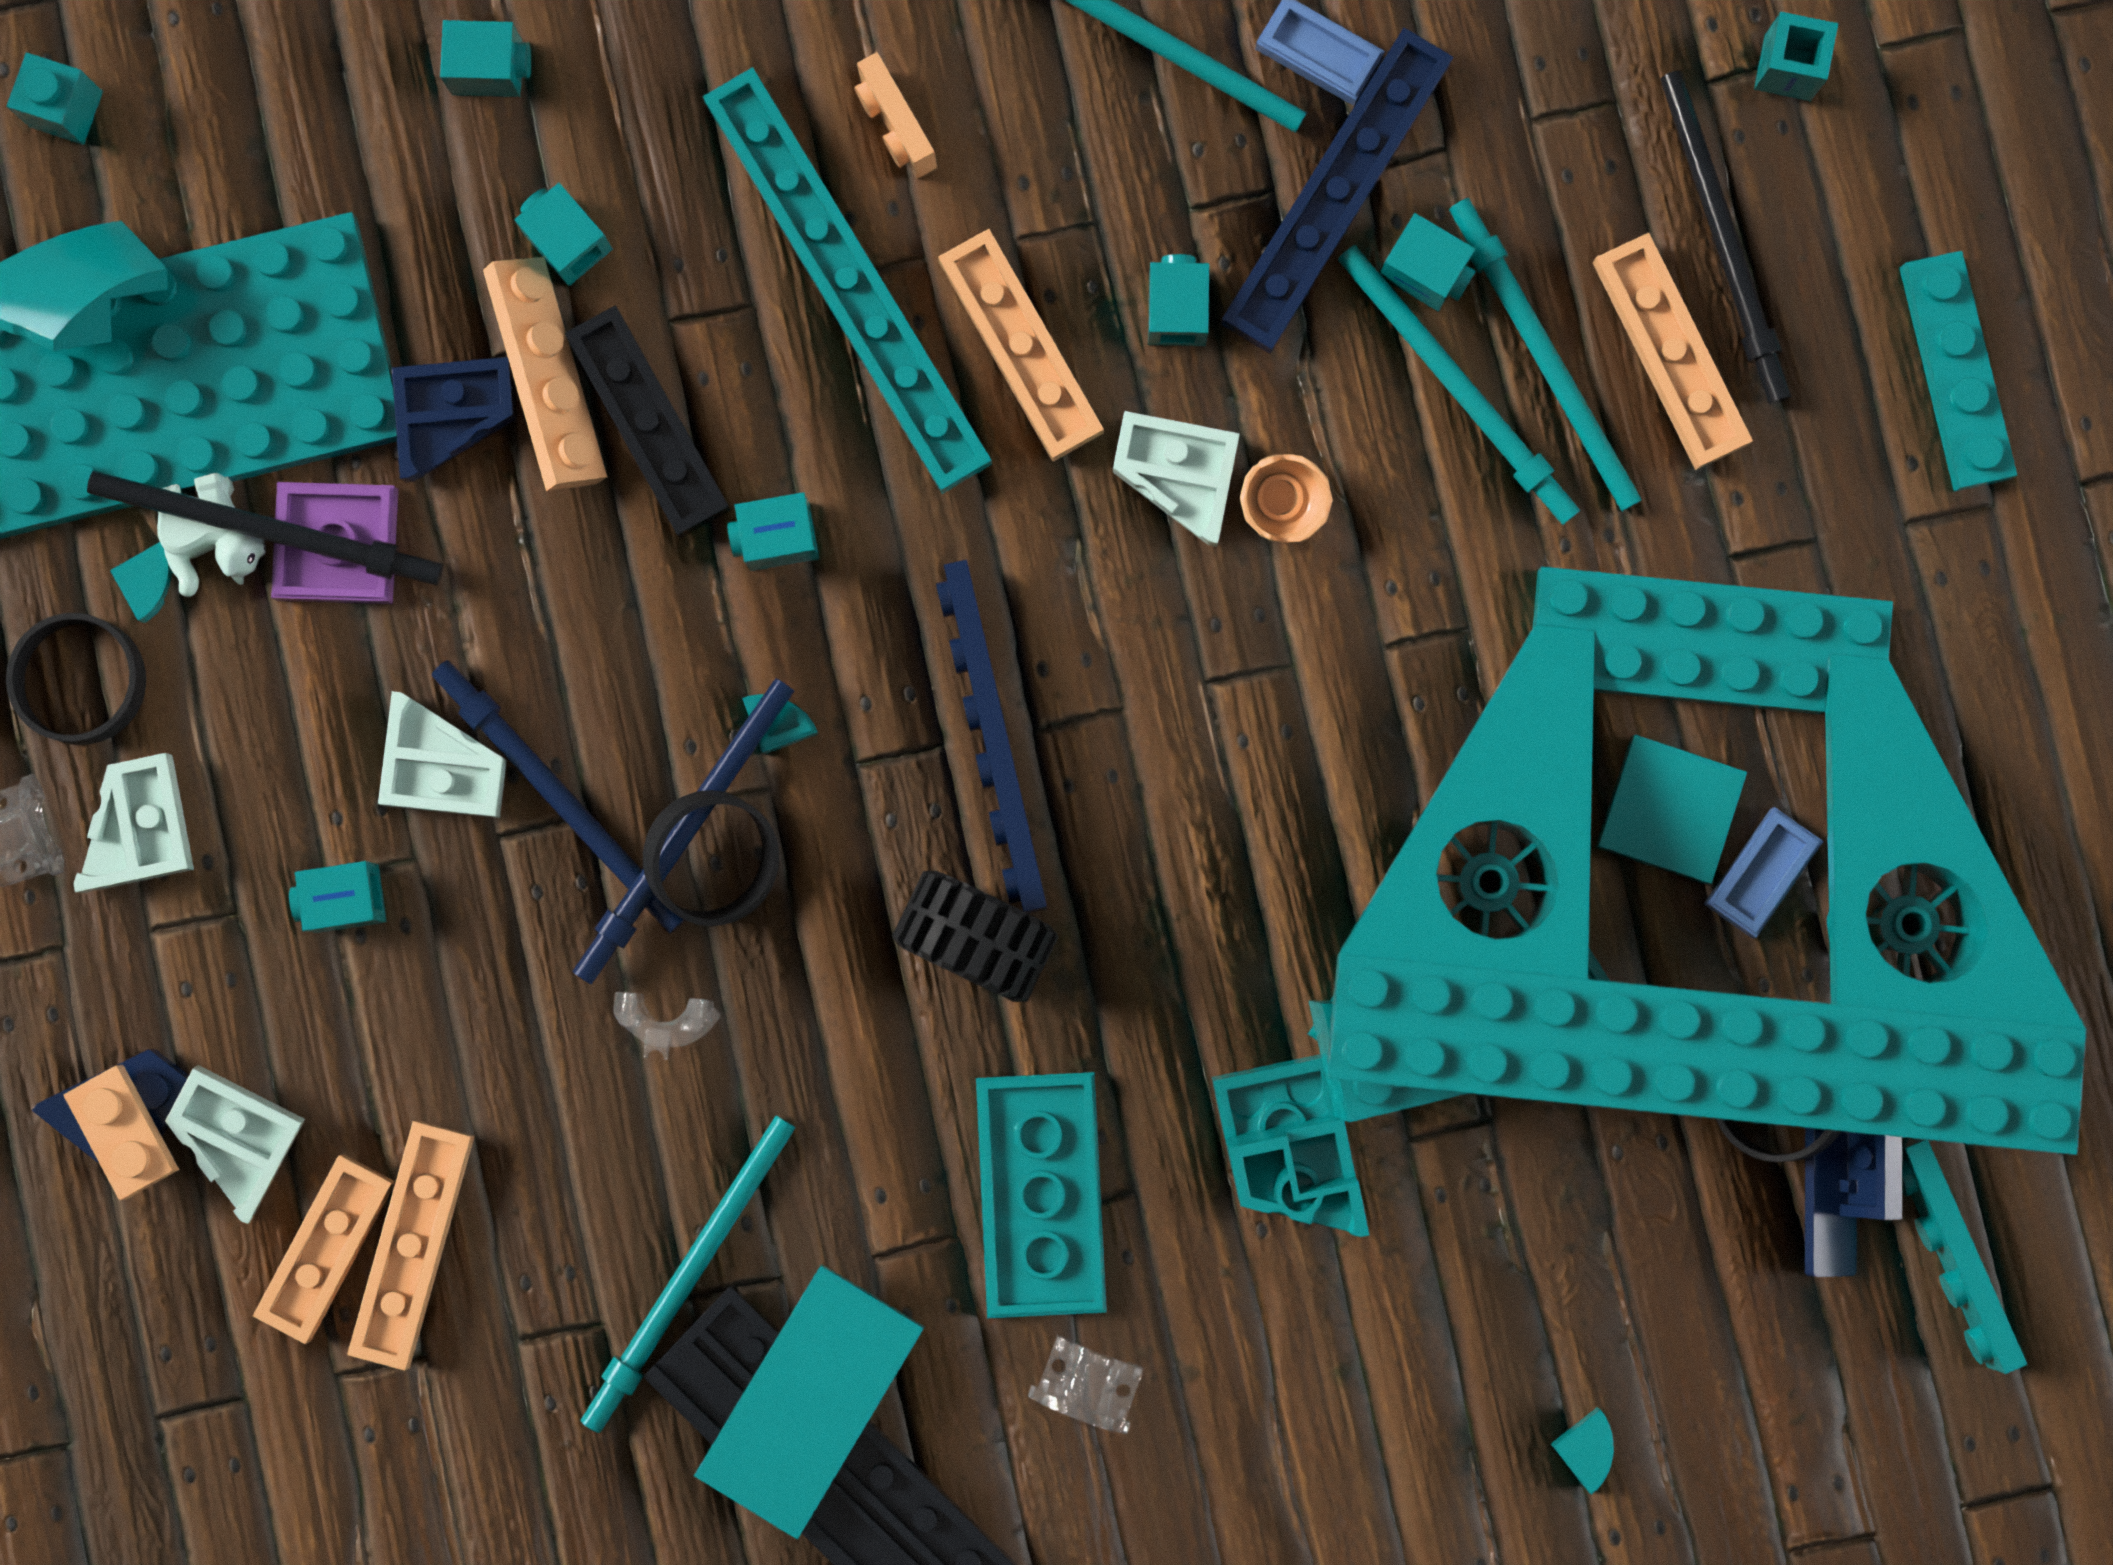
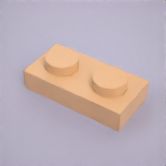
[854,52,937,179]
[63,1065,179,1200]

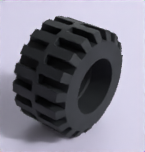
[892,871,1059,1002]

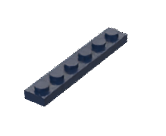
[1221,27,1453,354]
[936,559,1047,913]

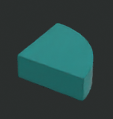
[110,542,173,623]
[742,694,819,755]
[1551,1407,1614,1495]

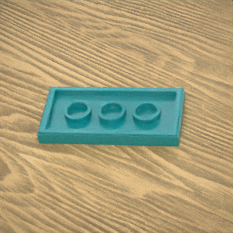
[976,1072,1107,1318]
[694,1264,925,1540]

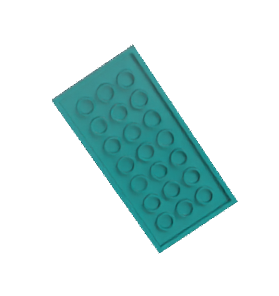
[0,212,397,539]

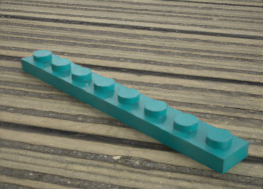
[703,67,992,494]

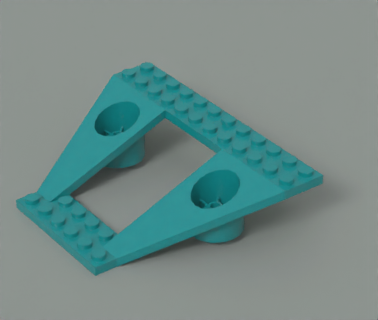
[1326,566,2086,1155]

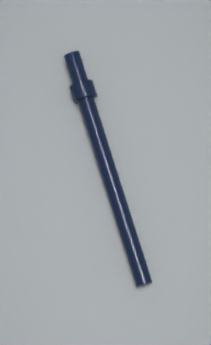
[431,660,685,934]
[572,678,795,985]

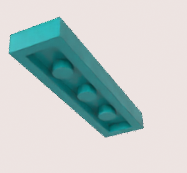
[1899,251,2018,492]
[1902,1138,2028,1374]

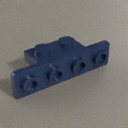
[1805,1127,1902,1277]

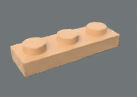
[253,1154,396,1344]

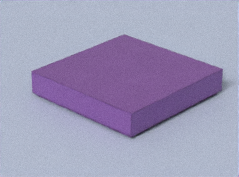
[271,482,398,604]

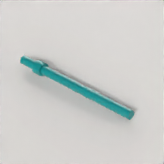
[1053,0,1307,133]
[1449,198,1642,512]
[1338,245,1581,525]
[580,1115,796,1433]

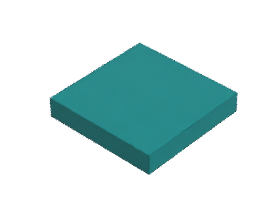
[1595,735,1747,885]

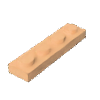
[938,229,1104,462]
[1593,233,1753,470]
[483,257,607,491]
[347,1121,475,1371]

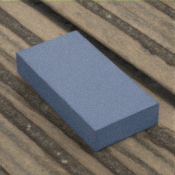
[1255,0,1385,106]
[1704,807,1824,938]

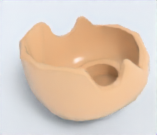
[1240,454,1333,543]

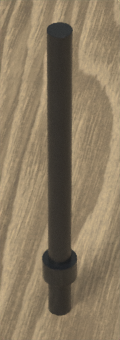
[1660,70,1792,405]
[87,470,444,586]

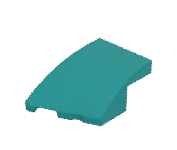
[0,220,168,351]
[1211,1054,1369,1237]

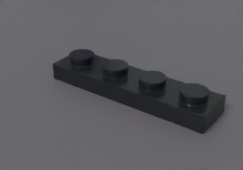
[564,305,731,539]

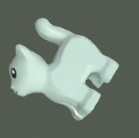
[157,473,266,597]

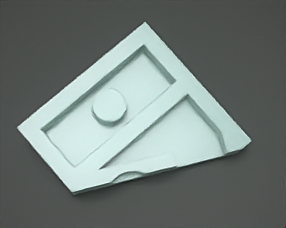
[1113,411,1240,547]
[378,691,507,818]
[74,753,194,893]
[165,1065,305,1224]

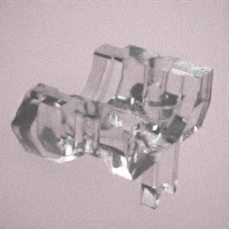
[0,773,64,887]
[613,992,721,1060]
[1028,1335,1144,1434]

